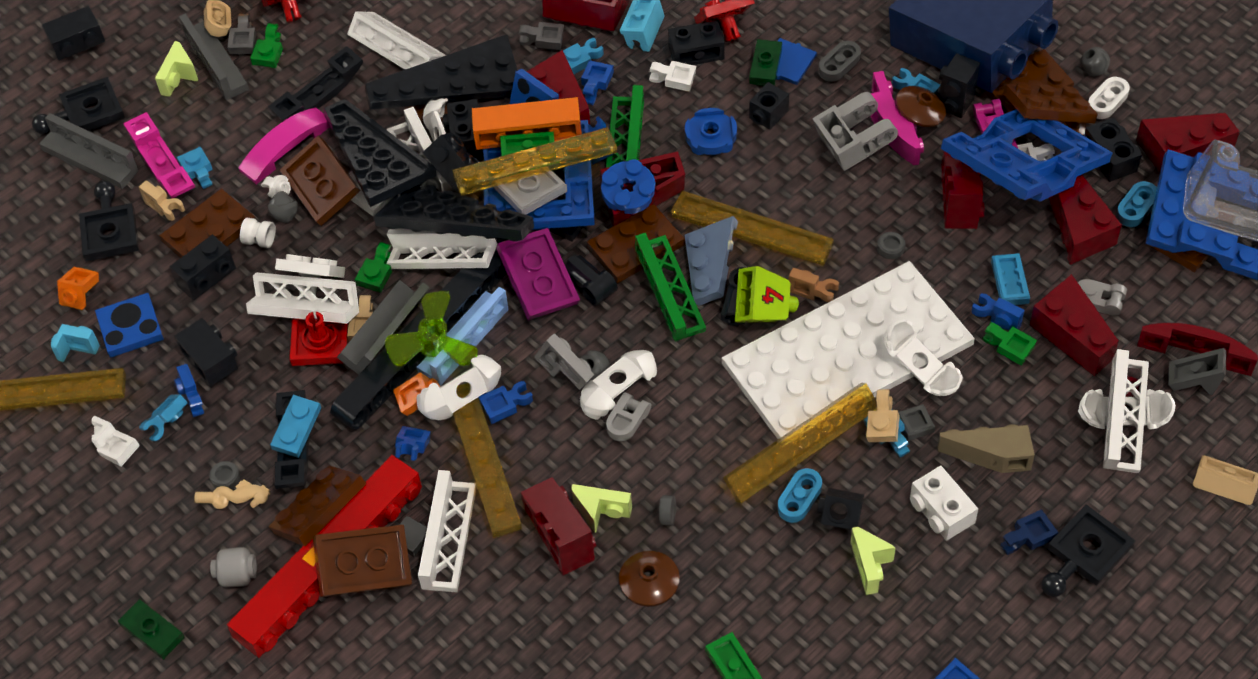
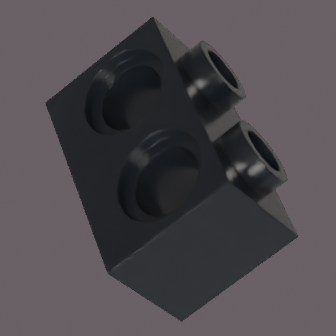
[1084,117,1142,182]

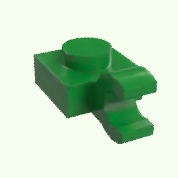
[250,23,283,68]
[355,242,393,293]
[982,322,1037,366]

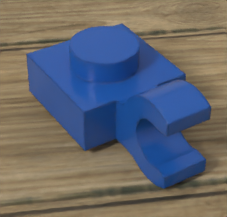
[581,60,614,105]
[971,293,1024,330]

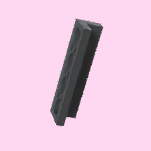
[179,13,249,100]
[39,113,139,189]
[337,280,429,375]

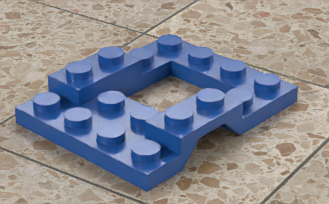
[941,109,1112,202]
[483,120,595,230]
[1145,149,1258,280]

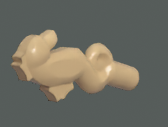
[195,479,271,509]

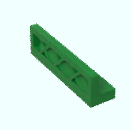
[606,85,644,168]
[635,232,706,342]

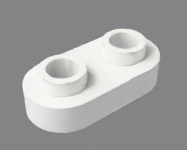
[1088,77,1130,119]

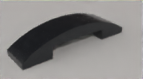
[268,46,363,122]
[275,390,309,489]

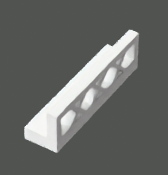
[347,11,446,70]
[387,107,453,192]
[386,228,497,269]
[246,272,359,324]
[1103,349,1149,473]
[418,470,477,592]

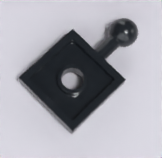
[32,77,125,134]
[79,181,139,261]
[1041,505,1136,597]

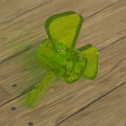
[385,291,478,366]

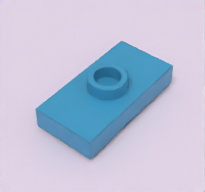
[991,253,1030,305]

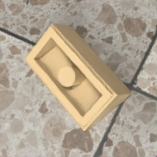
[1193,455,1258,505]

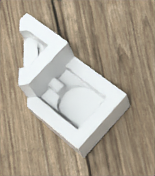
[92,416,140,467]

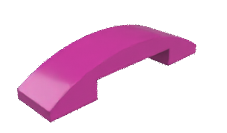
[239,108,330,185]
[123,112,195,199]

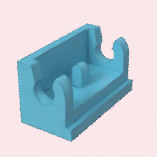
[620,0,665,52]

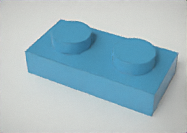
[270,395,321,458]

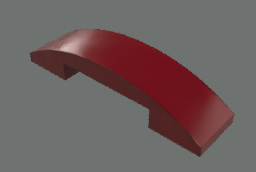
[1137,323,1258,376]

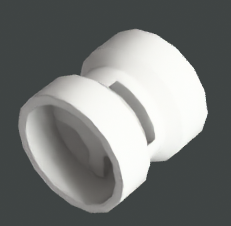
[240,217,276,248]

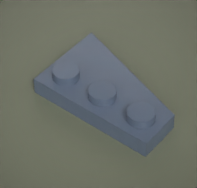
[685,216,738,306]

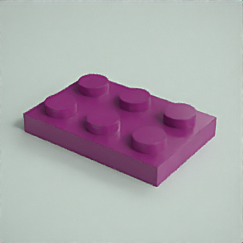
[496,228,580,320]

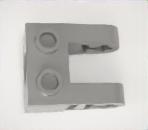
[812,92,898,171]

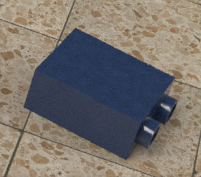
[889,0,1058,93]

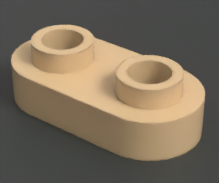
[204,0,231,37]

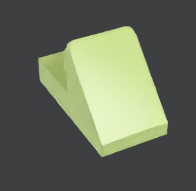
[155,41,198,97]
[571,484,632,533]
[851,527,895,595]

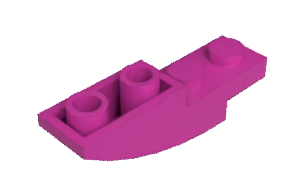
[870,71,924,165]

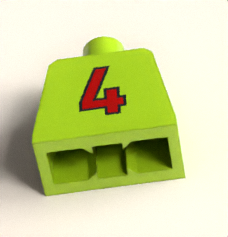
[735,266,799,322]

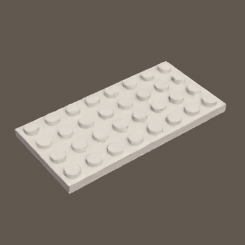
[722,261,975,446]

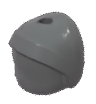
[1080,47,1110,76]
[268,191,298,223]
[581,350,611,380]

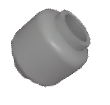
[210,547,257,588]

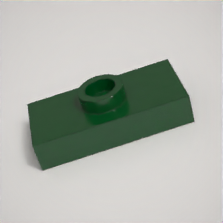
[749,39,782,86]
[118,599,185,660]

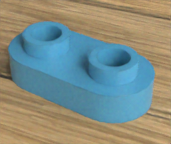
[1116,181,1157,227]
[778,468,822,523]

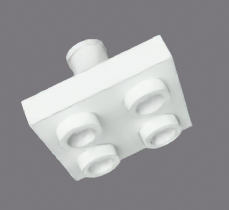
[275,254,345,297]

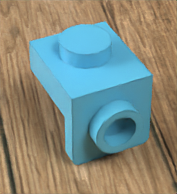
[51,324,100,362]

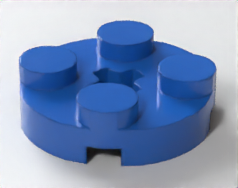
[685,108,737,155]
[601,159,655,214]

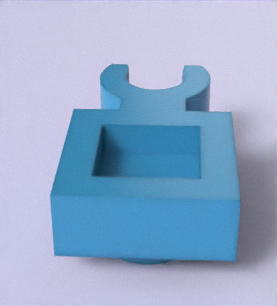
[563,38,604,74]
[892,68,940,95]

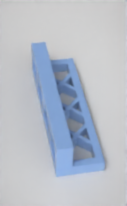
[417,287,509,386]

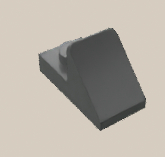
[1168,348,1226,395]

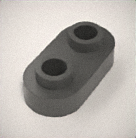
[819,41,861,82]

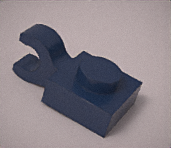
[1000,509,1058,555]

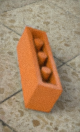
[472,97,582,150]

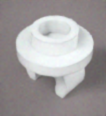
[261,175,291,198]

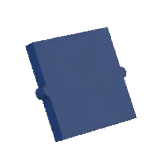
[776,38,817,85]

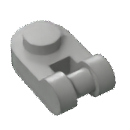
[1078,279,1127,316]
[606,392,651,441]

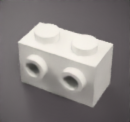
[910,466,978,541]

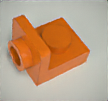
[57,267,99,310]
[393,372,440,416]

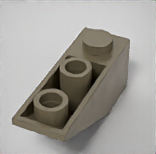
[937,424,1035,473]

